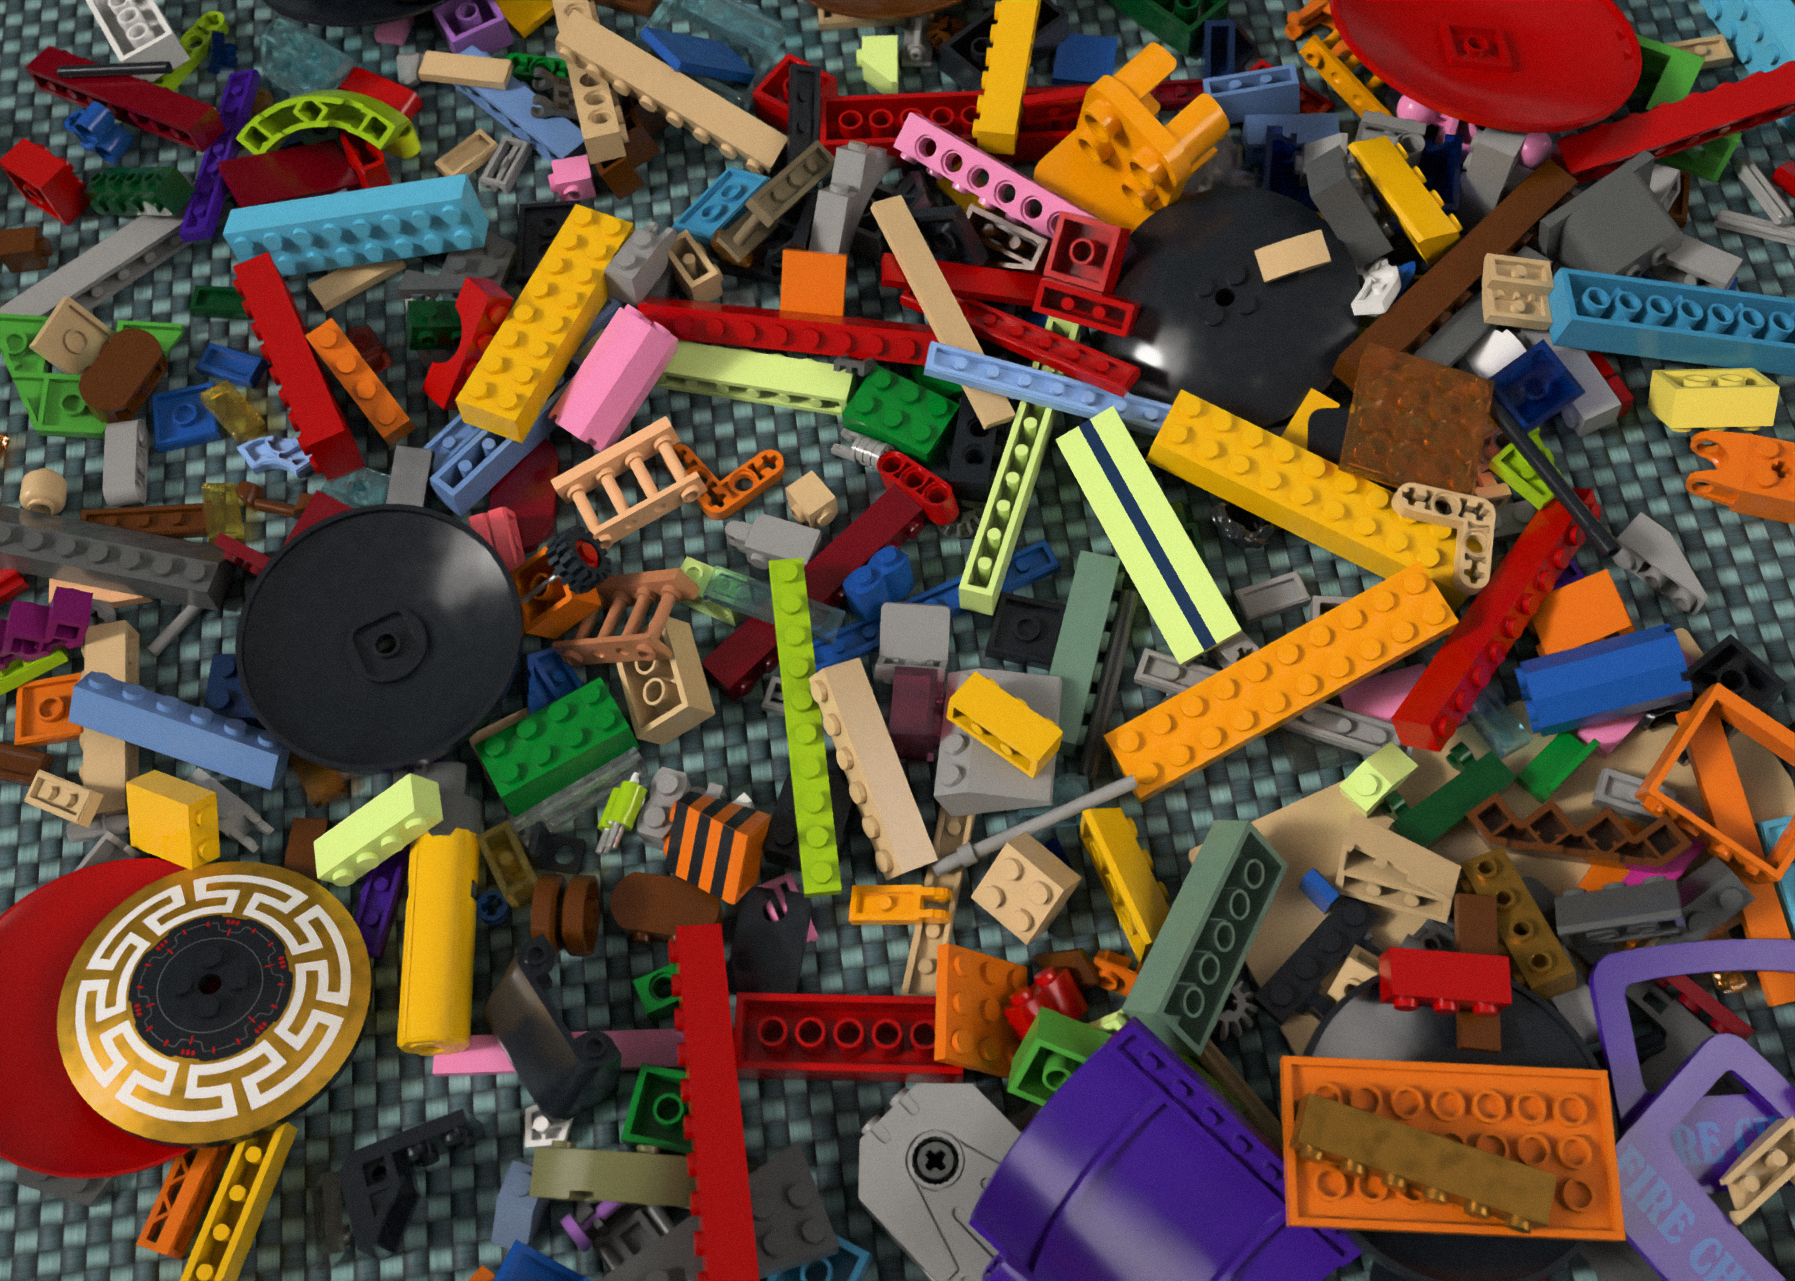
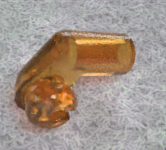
[710,230,753,268]

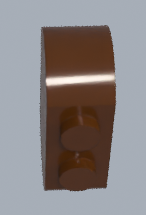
[79,328,168,424]
[610,872,724,947]

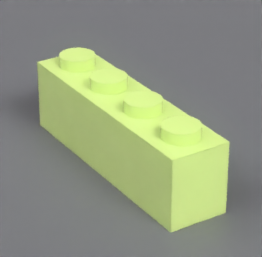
[314,773,443,887]

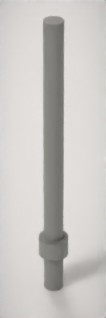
[932,774,1138,877]

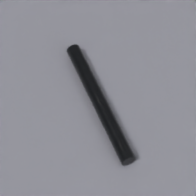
[57,61,172,78]

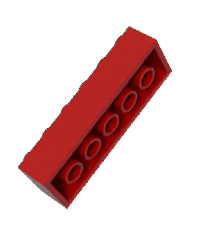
[733,992,964,1083]

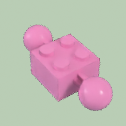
[1397,95,1553,170]

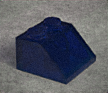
[1486,339,1586,434]

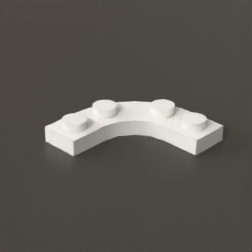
[1351,257,1401,317]

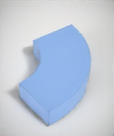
[236,435,314,479]

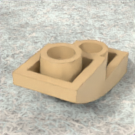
[1254,229,1332,284]

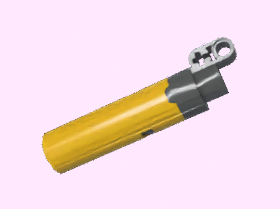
[393,761,482,1056]

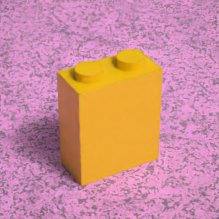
[126,770,221,871]

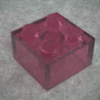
[889,666,945,762]

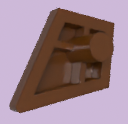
[1032,948,1102,993]

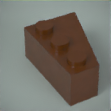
[966,203,1052,276]

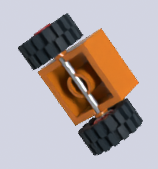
[510,525,612,639]

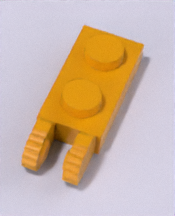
[848,885,953,925]

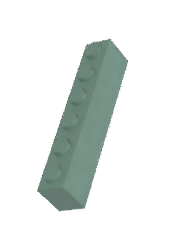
[1049,550,1125,757]

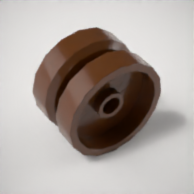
[531,874,601,957]

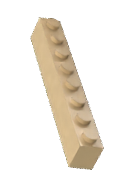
[555,9,787,177]

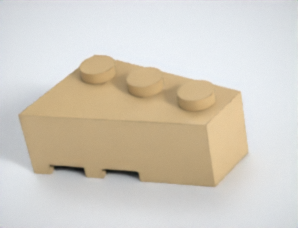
[1335,812,1461,924]

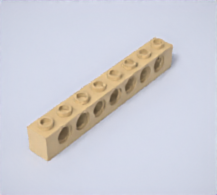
[552,0,629,164]

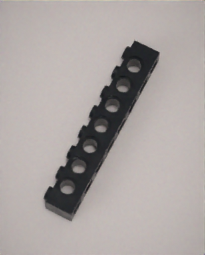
[947,300,1022,503]

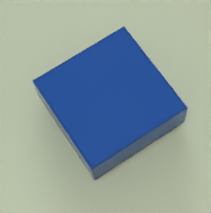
[1298,868,1340,914]

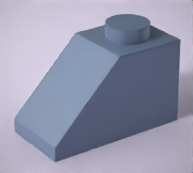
[491,1160,550,1249]

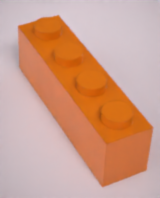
[305,317,416,447]

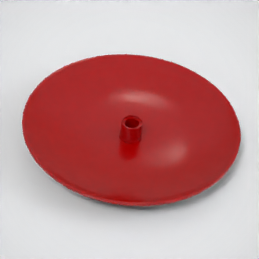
[0,858,222,1179]

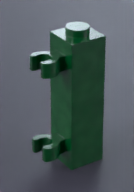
[1380,742,1517,849]

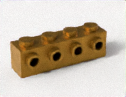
[1457,847,1576,1000]

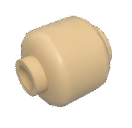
[19,468,68,515]

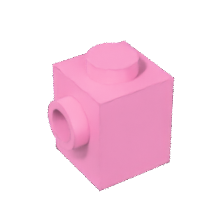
[548,154,597,201]

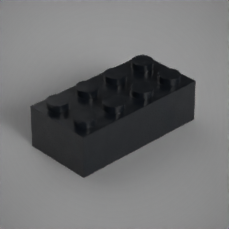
[940,0,1069,91]

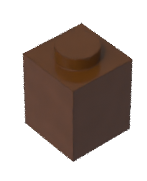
[0,226,52,273]

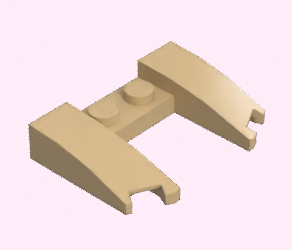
[1719,1116,1795,1225]

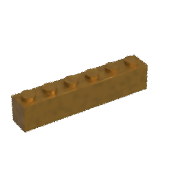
[1288,1093,1557,1234]

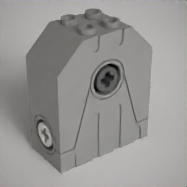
[858,1083,1021,1281]

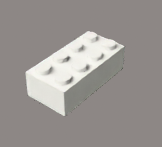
[86,0,190,82]

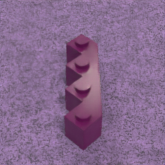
[0,586,93,670]

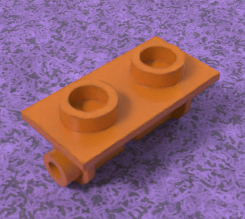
[1092,949,1143,997]

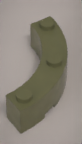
[529,1140,757,1209]

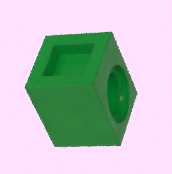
[633,964,680,1023]

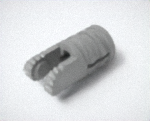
[830,428,894,471]

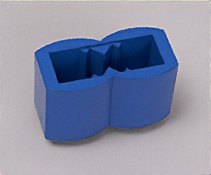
[843,545,915,623]

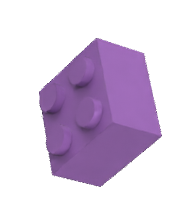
[431,0,513,54]

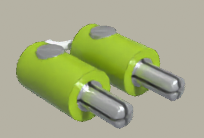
[595,772,647,856]

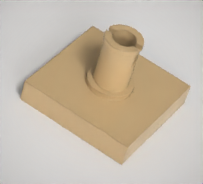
[29,296,116,375]

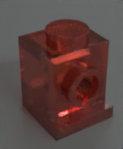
[346,325,393,374]

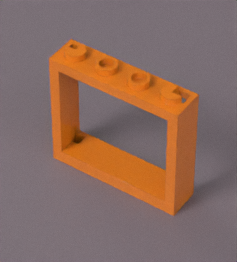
[1633,683,1795,884]

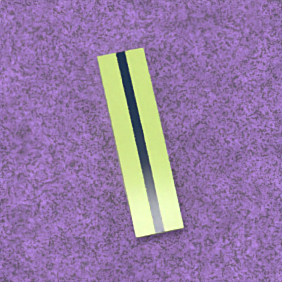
[1055,406,1243,666]

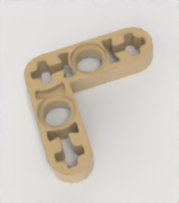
[1391,482,1496,595]

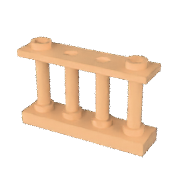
[550,416,708,550]

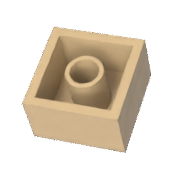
[971,832,1082,945]

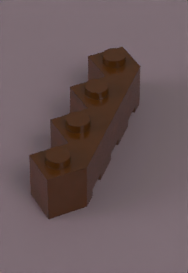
[594,54,685,201]
[1466,792,1693,874]

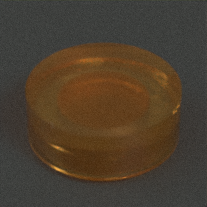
[250,88,276,117]

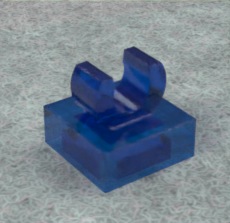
[207,30,238,74]

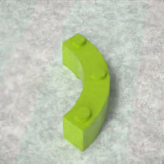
[236,90,410,155]

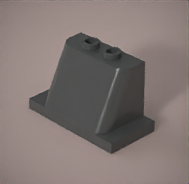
[1537,150,1683,278]

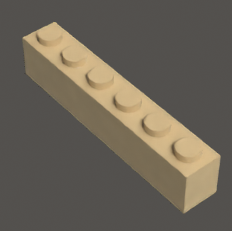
[79,620,139,819]
[809,657,938,881]

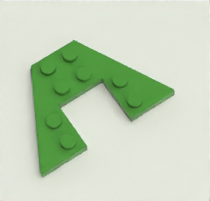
[0,313,185,439]

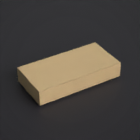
[434,128,499,177]

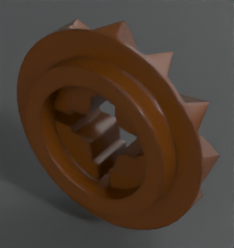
[926,13,967,52]

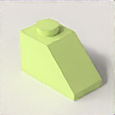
[856,35,899,94]
[1339,741,1419,818]

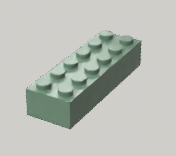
[1121,820,1289,1057]

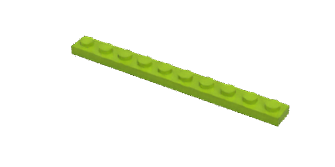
[768,558,842,898]

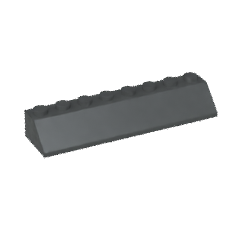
[0,505,238,611]

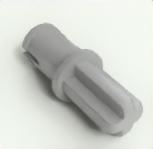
[66,813,130,843]

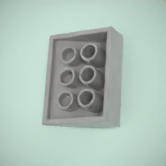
[934,668,1062,817]

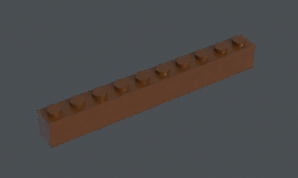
[1331,158,1578,397]

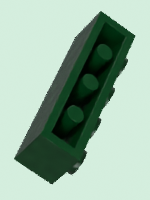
[83,166,195,216]
[406,300,516,350]

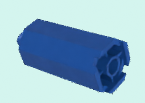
[1515,623,1693,737]

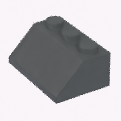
[1554,876,1688,950]

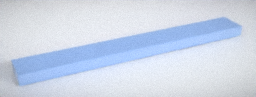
[923,341,1173,436]

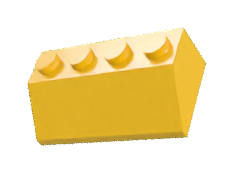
[1347,136,1463,266]
[1079,808,1170,964]

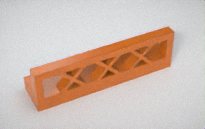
[136,1144,233,1260]

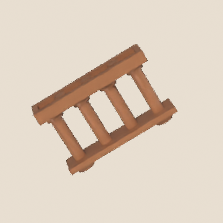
[551,568,700,667]

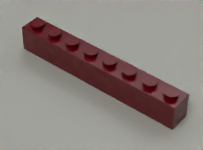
[25,46,226,153]
[701,485,924,703]

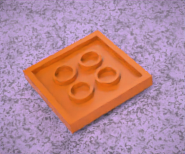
[934,943,1028,1079]

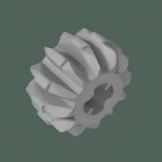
[1210,979,1258,1041]

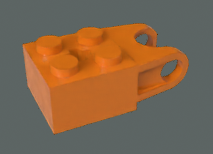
[1685,431,1795,525]

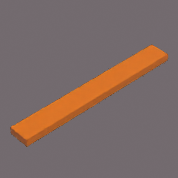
[1675,710,1795,1006]

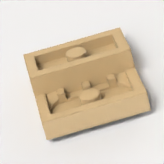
[1482,253,1554,331]

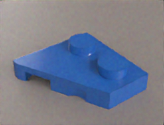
[525,647,584,716]

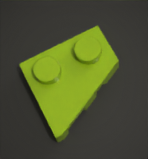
[1488,422,1563,511]

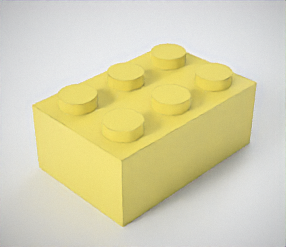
[1647,368,1780,432]

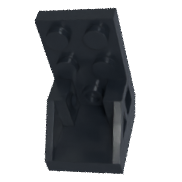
[890,171,989,265]
[709,193,818,285]
[338,1108,486,1260]

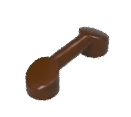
[235,481,313,520]

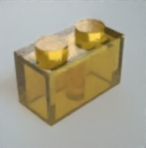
[475,820,539,910]

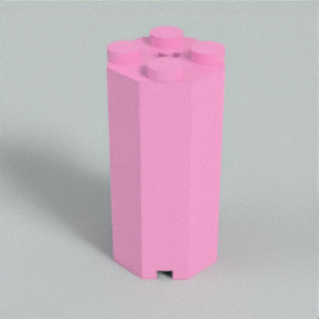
[548,304,679,452]

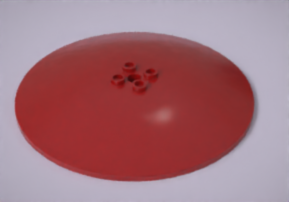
[1329,0,1642,133]

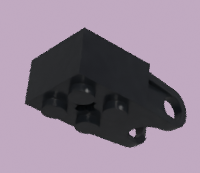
[1638,634,1788,766]
[762,769,856,872]

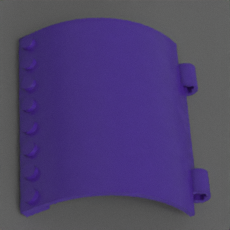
[968,1016,1363,1281]

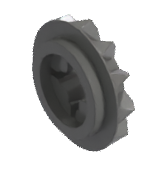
[934,499,984,539]

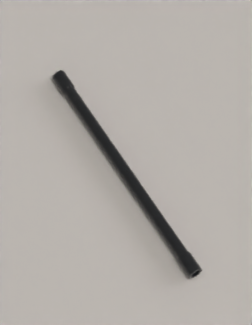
[1407,287,1622,560]

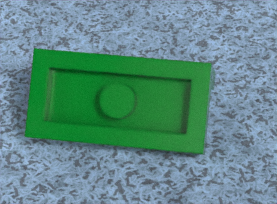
[1515,731,1600,805]

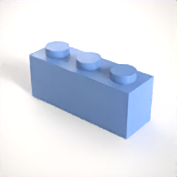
[1203,64,1300,124]
[1242,113,1340,164]

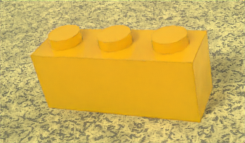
[946,671,1064,779]

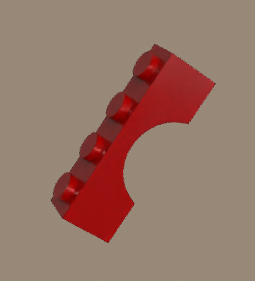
[421,276,514,410]

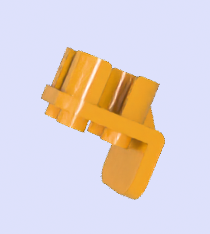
[1033,42,1230,234]

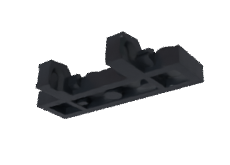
[1252,896,1383,1026]

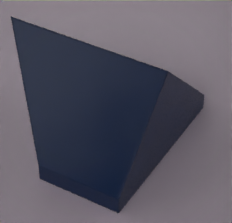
[1200,19,1259,79]

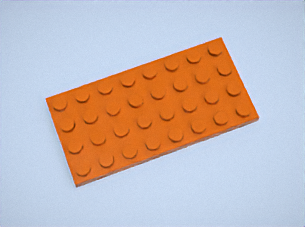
[1280,1056,1626,1242]

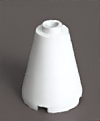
[1437,324,1533,411]

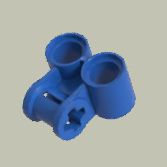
[64,102,134,164]

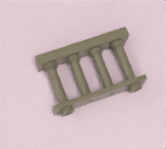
[716,140,835,263]

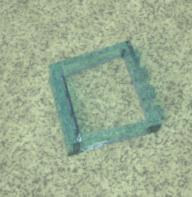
[632,0,788,113]

